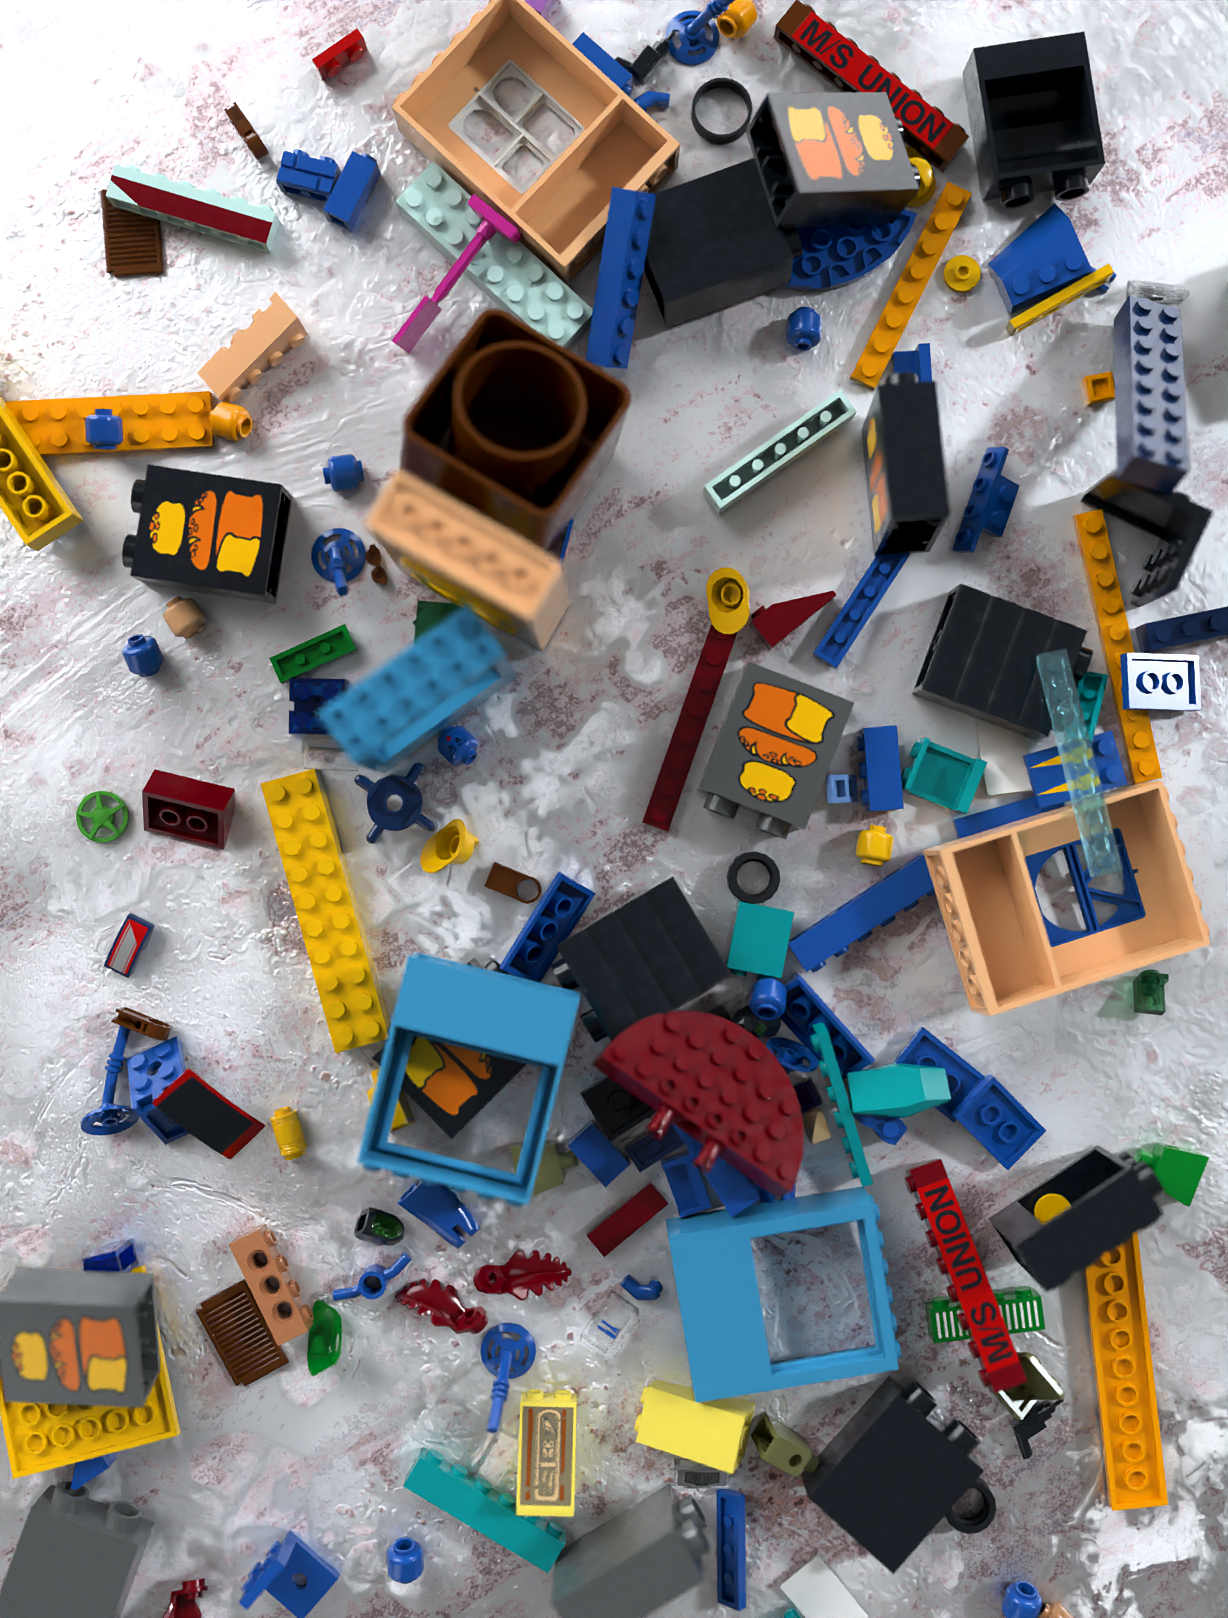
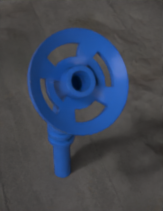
[665,0,736,66]
[311,528,366,596]
[80,1026,139,1135]
[765,1037,819,1075]
[480,1323,536,1434]

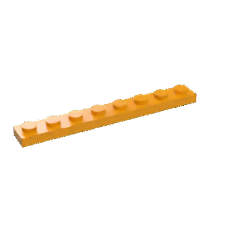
[850,181,972,391]

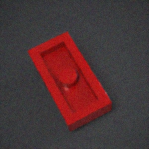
[312,29,368,81]

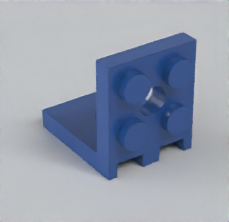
[126,1036,190,1145]
[238,1530,340,1618]

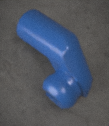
[633,91,670,113]
[620,1274,663,1301]

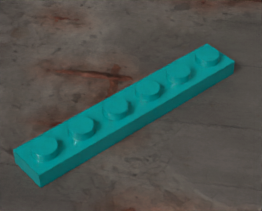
[810,1022,873,1187]

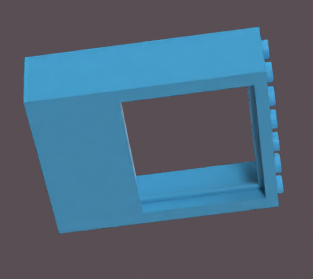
[317,604,518,774]
[357,952,581,1207]
[666,1186,902,1403]

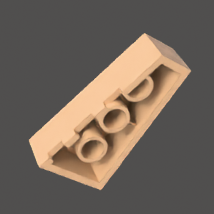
[197,292,308,402]

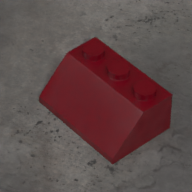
[142,769,235,850]

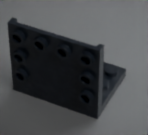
[1081,468,1214,607]

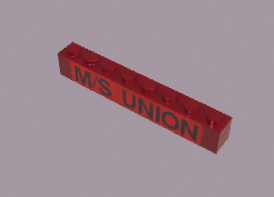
[904,1159,1027,1393]

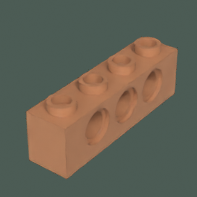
[229,1224,314,1346]

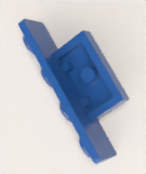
[952,447,1020,553]

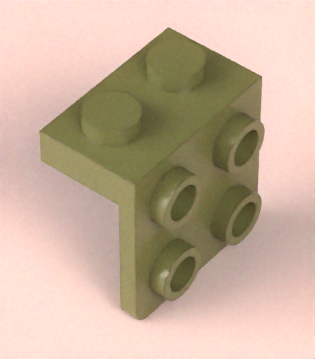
[988,1352,1065,1420]

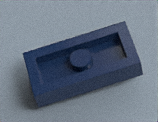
[625,1123,685,1172]

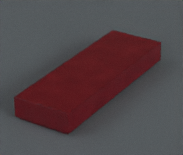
[586,1181,668,1257]

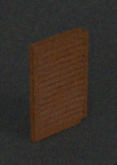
[100,185,164,277]
[196,1279,289,1386]

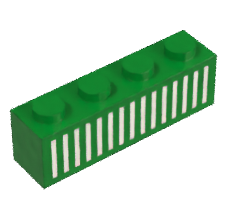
[924,1286,1045,1343]

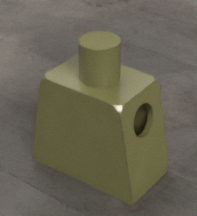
[510,1140,578,1197]
[751,1412,819,1477]

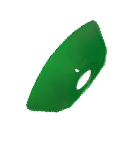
[307,1300,342,1377]

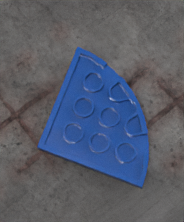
[783,209,917,290]

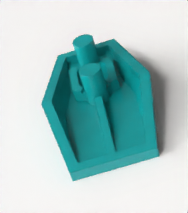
[846,1063,951,1118]

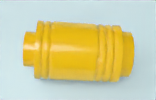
[270,1106,308,1160]

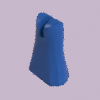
[397,1182,480,1249]

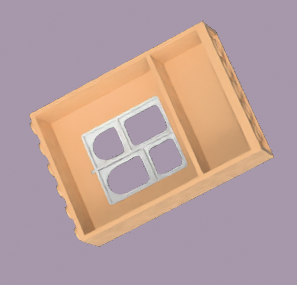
[392,0,680,285]

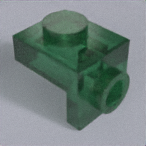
[1133,969,1169,1016]

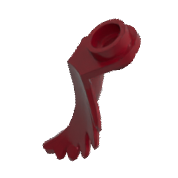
[473,1250,572,1301]
[395,1279,488,1334]
[163,1578,208,1618]

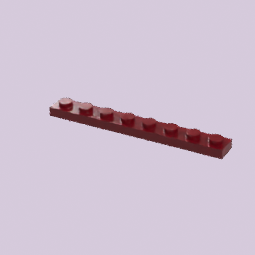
[642,623,738,831]

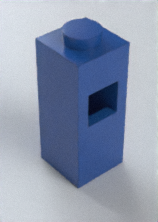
[572,32,633,97]
[323,151,381,232]

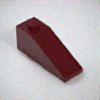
[749,591,836,651]

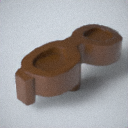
[365,544,388,586]

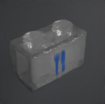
[579,1289,640,1363]

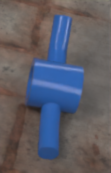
[333,1252,412,1301]

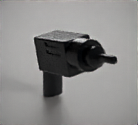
[615,31,675,85]
[1009,1398,1064,1460]

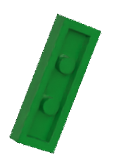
[269,624,357,684]

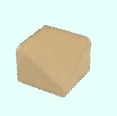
[801,1107,832,1144]

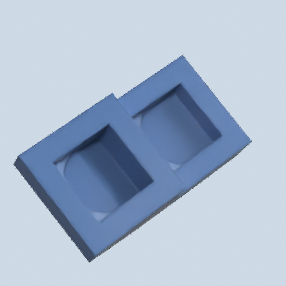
[826,774,858,804]

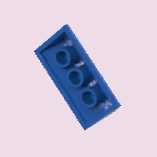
[499,871,596,982]
[780,972,875,1081]

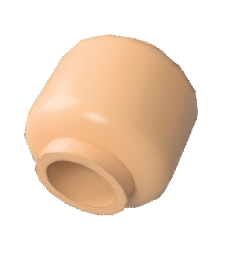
[163,596,205,639]

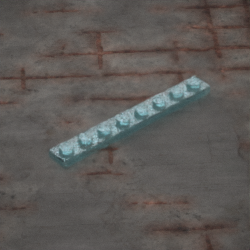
[1035,649,1123,878]

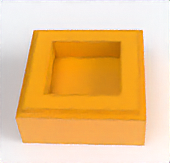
[1082,371,1115,406]

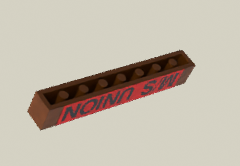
[774,0,969,173]

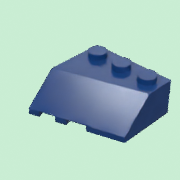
[988,203,1092,315]

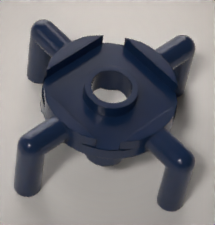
[354,763,438,844]

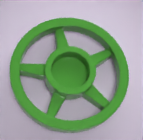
[76,791,129,842]

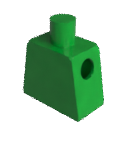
[1134,1142,1209,1207]

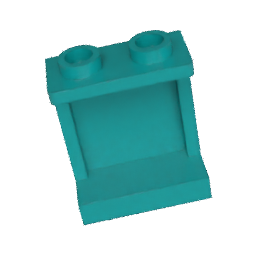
[901,737,987,814]
[725,901,794,979]

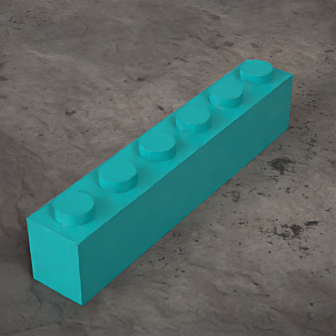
[403,1447,566,1573]

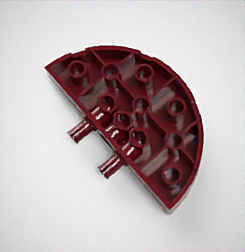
[591,1010,804,1198]

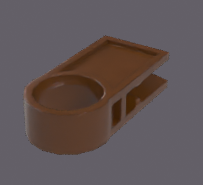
[224,102,269,161]
[484,862,542,904]
[111,1006,172,1041]

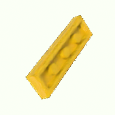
[1006,263,1114,336]

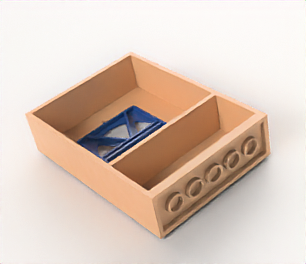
[923,781,1210,1016]

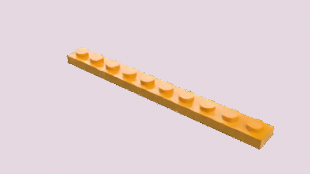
[1073,509,1162,784]

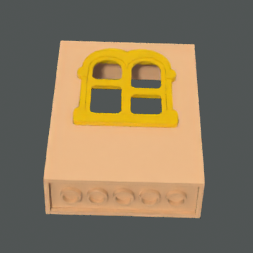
[365,470,570,651]

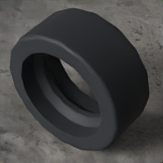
[726,852,780,904]
[945,1477,996,1534]

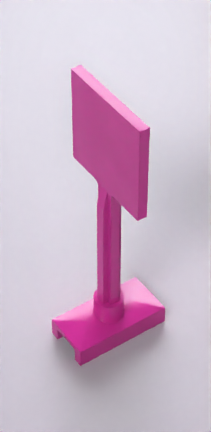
[392,194,522,353]

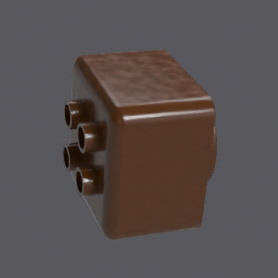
[399,309,631,555]

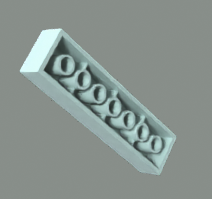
[395,161,593,350]

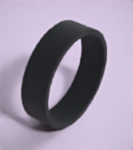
[691,78,752,144]

